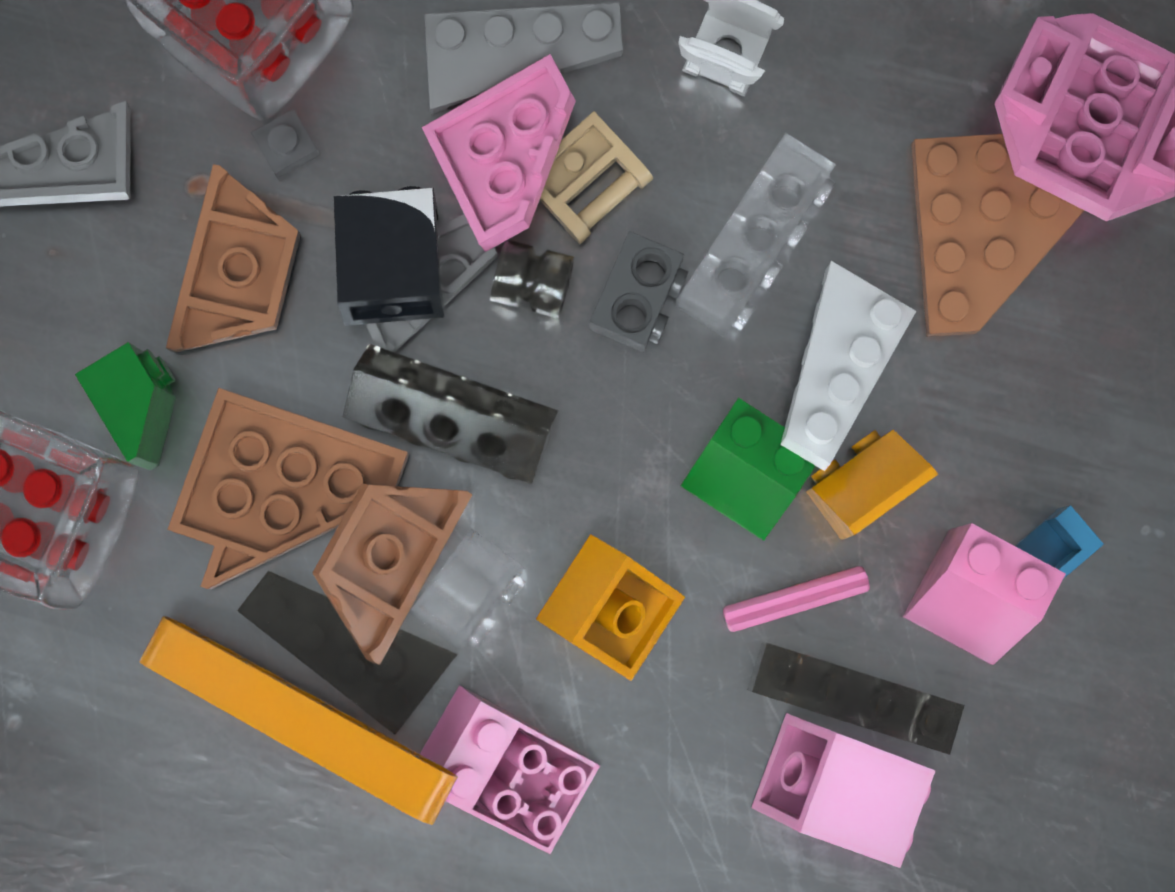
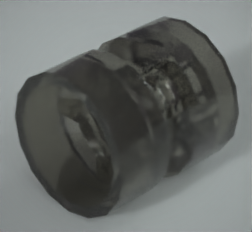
[490,239,575,319]

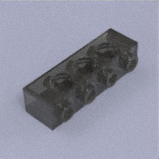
[342,344,558,484]
[747,642,965,755]

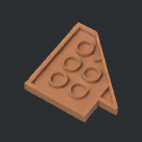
[911,134,1085,337]
[167,388,409,589]

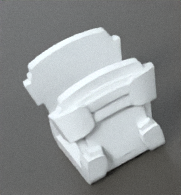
[679,0,784,97]

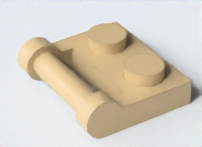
[540,111,653,244]

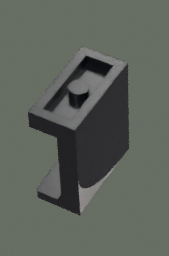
[334,186,445,326]

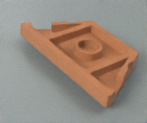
[166,164,301,352]
[312,484,473,665]

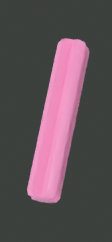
[723,566,870,632]

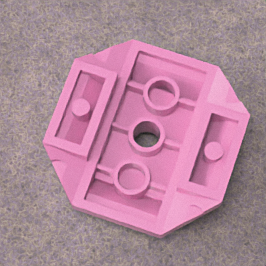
[994,13,1175,221]

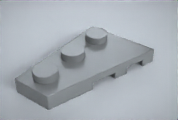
[0,100,131,206]
[366,214,498,362]

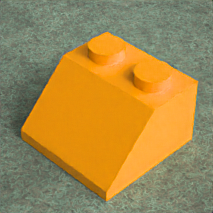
[806,429,938,540]
[536,534,685,681]

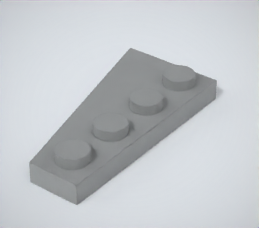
[424,2,623,115]

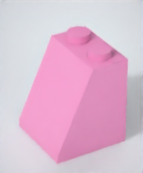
[903,523,1066,665]
[751,713,936,868]

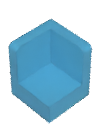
[1016,505,1104,579]

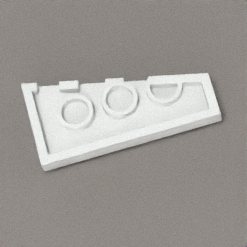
[781,261,916,471]

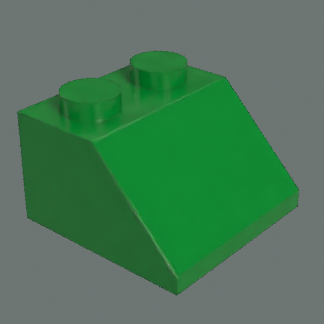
[75,342,176,471]
[680,397,815,541]

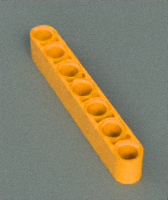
[139,616,458,825]

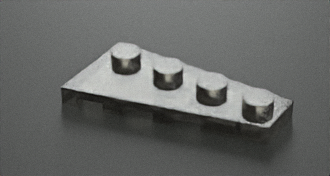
[237,571,458,735]

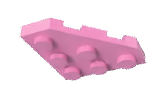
[422,54,576,252]

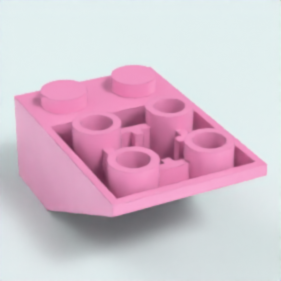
[420,685,600,854]

